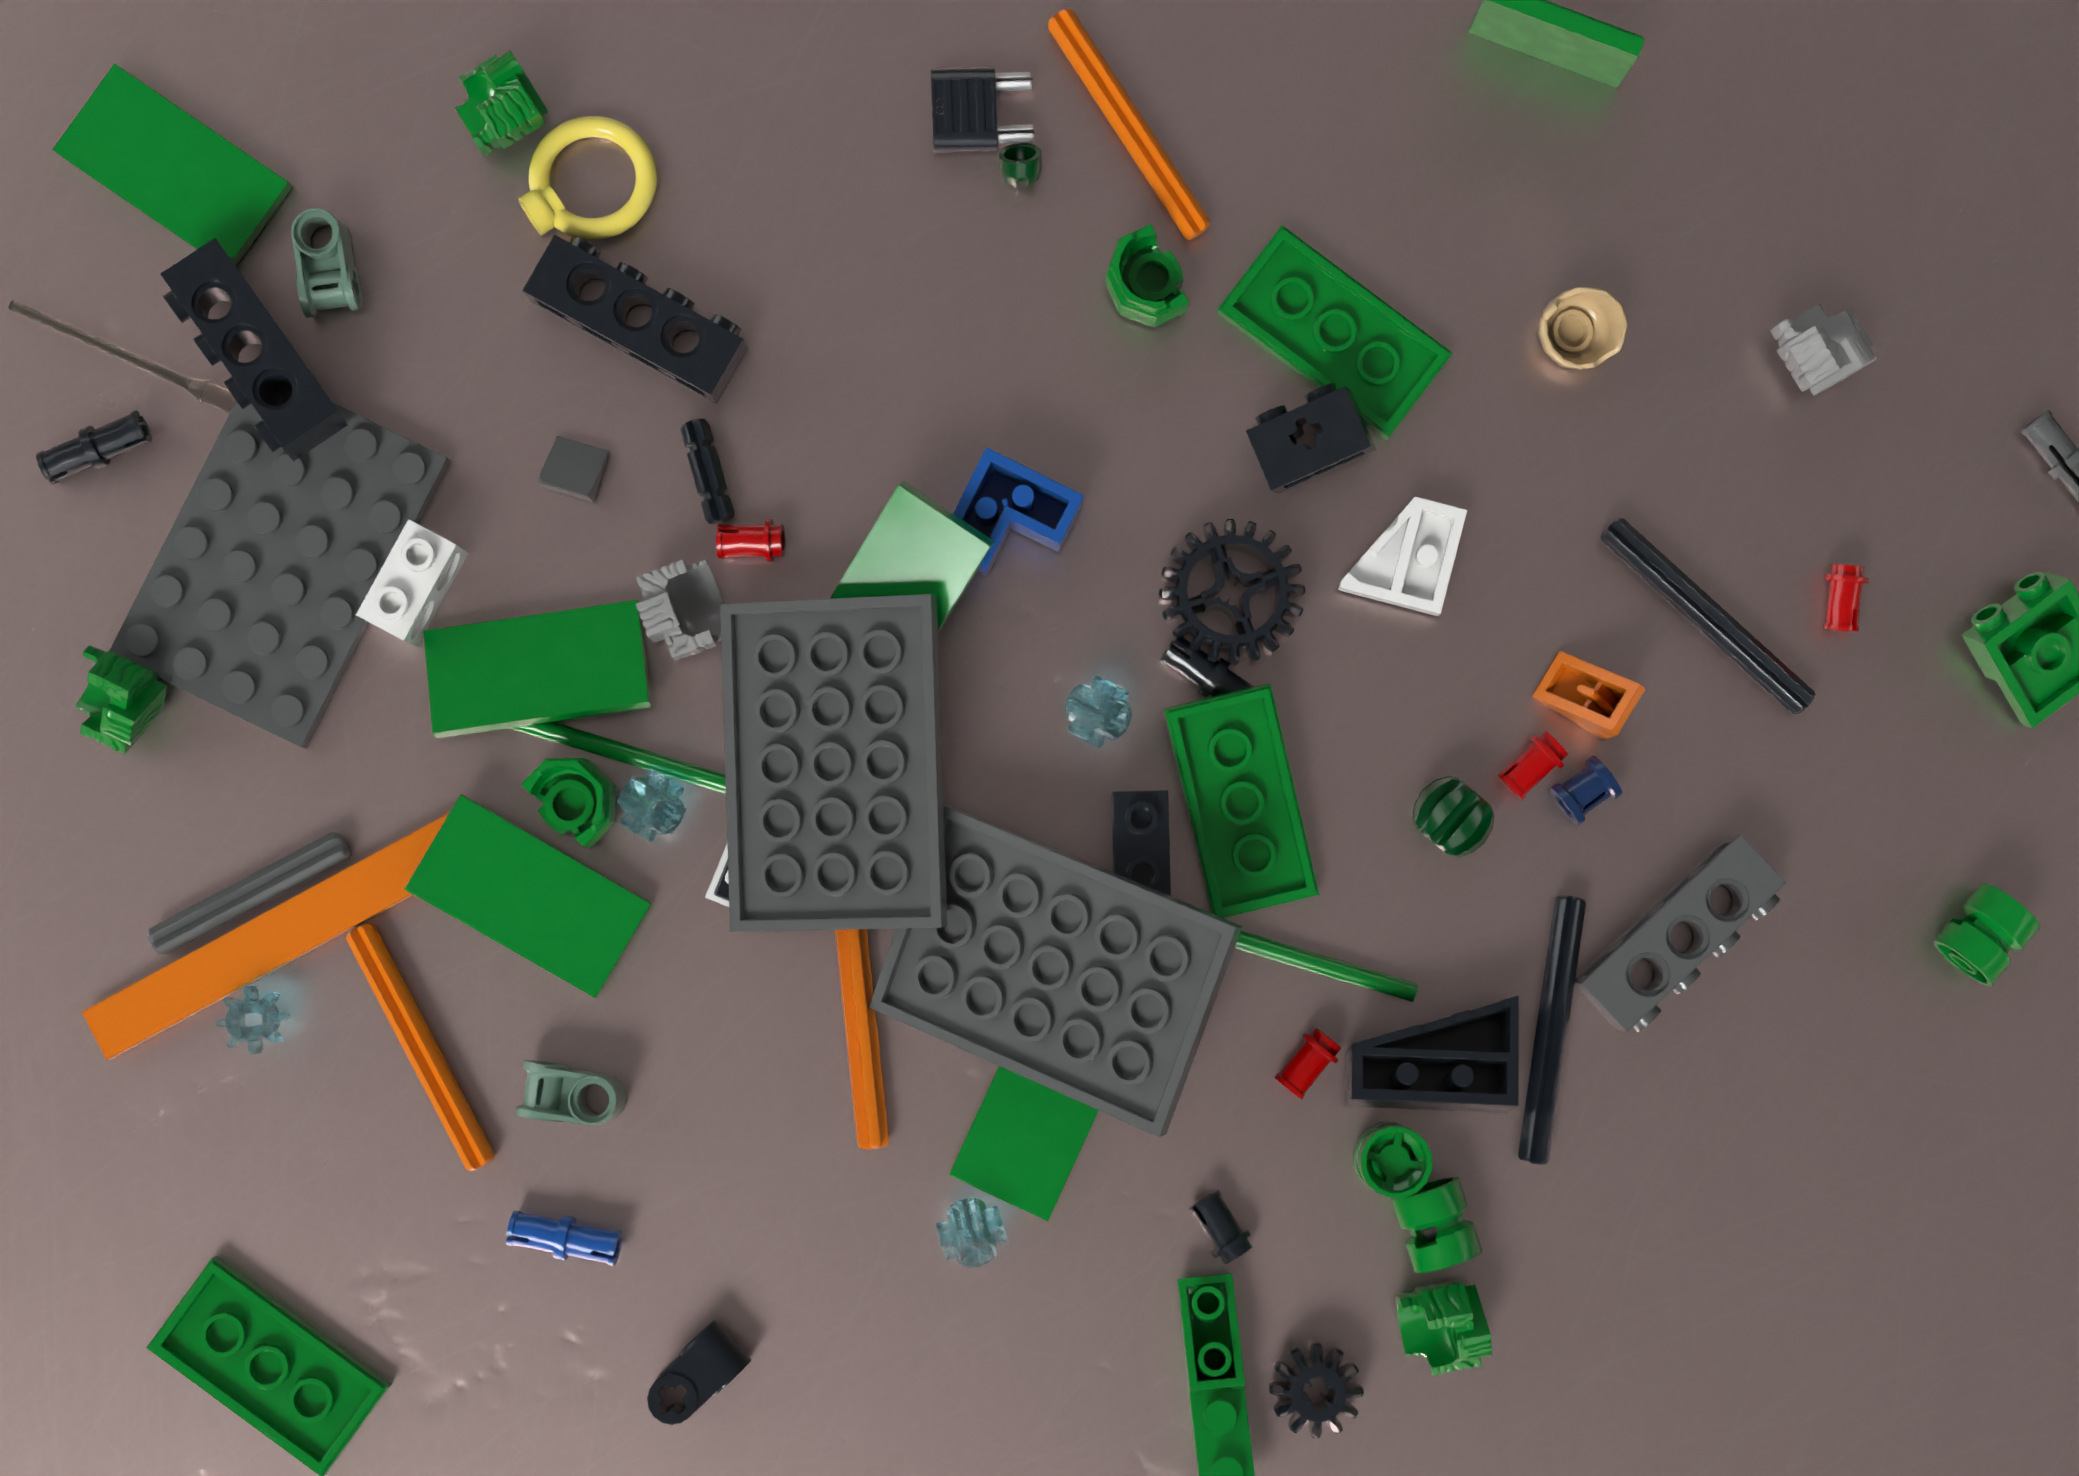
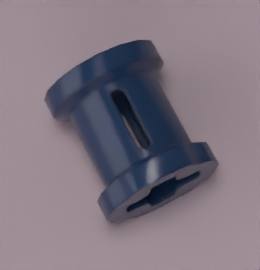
[1549,755,1623,826]

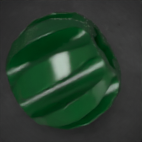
[1412,776,1495,857]

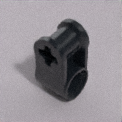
[647,1320,751,1425]

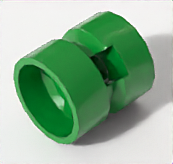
[1933,883,2040,987]
[1353,1122,1432,1198]
[1391,1176,1483,1273]

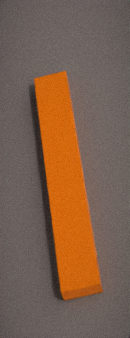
[81,812,450,1060]

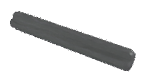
[147,832,350,954]

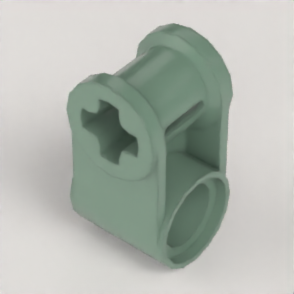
[291,208,362,318]
[515,1060,627,1125]

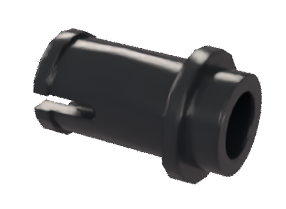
[1189,1190,1252,1264]

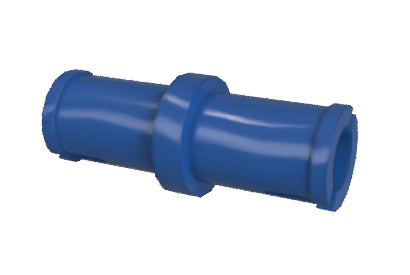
[506,1210,623,1266]

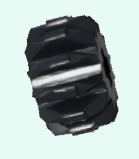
[1268,1341,1364,1438]

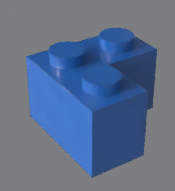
[953,447,1084,576]

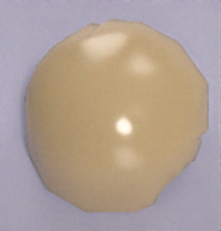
[1538,287,1628,370]

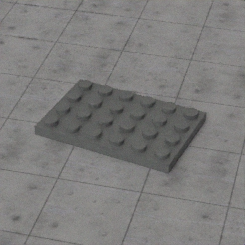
[109,386,451,749]
[720,594,947,932]
[869,804,1242,1137]

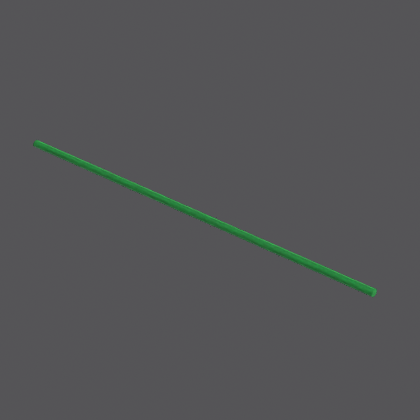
[510,722,1418,1002]

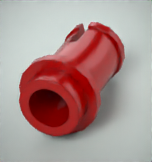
[716,519,786,562]
[1823,564,1869,632]
[1497,731,1568,800]
[1274,1027,1341,1100]

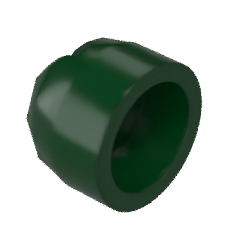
[999,143,1042,188]

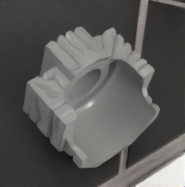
[1770,303,1877,396]
[636,560,724,661]

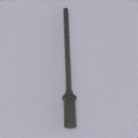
[8,300,236,414]

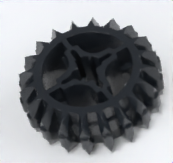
[1158,519,1305,666]

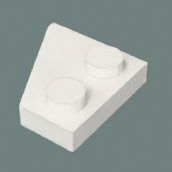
[1338,496,1467,616]

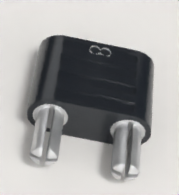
[931,66,1035,153]

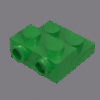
[1962,571,2079,728]

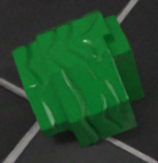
[455,50,548,156]
[1105,224,1189,327]
[76,645,167,754]
[520,758,616,848]
[1396,1280,1492,1376]

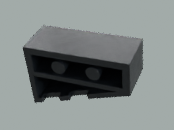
[1344,995,1519,1113]

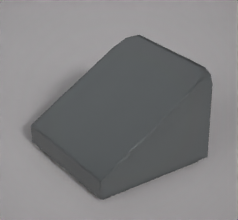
[537,436,609,503]

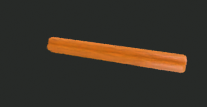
[1048,8,1210,240]
[346,923,494,1171]
[835,929,889,1149]

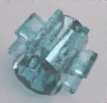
[1065,675,1132,748]
[617,769,686,842]
[216,986,291,1054]
[936,1198,1007,1268]

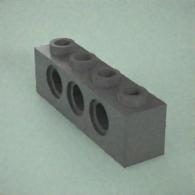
[1575,834,1787,1032]

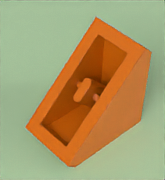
[1532,651,1645,741]

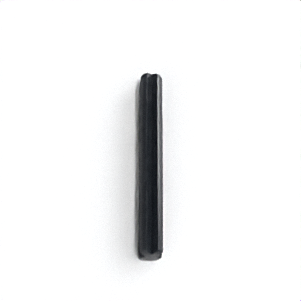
[1600,517,1816,715]
[1518,895,1586,1165]

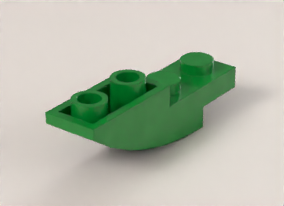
[1177,1273,1255,1476]

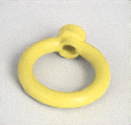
[518,116,657,240]

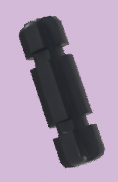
[680,419,734,524]

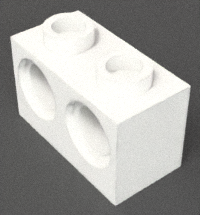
[356,519,469,647]

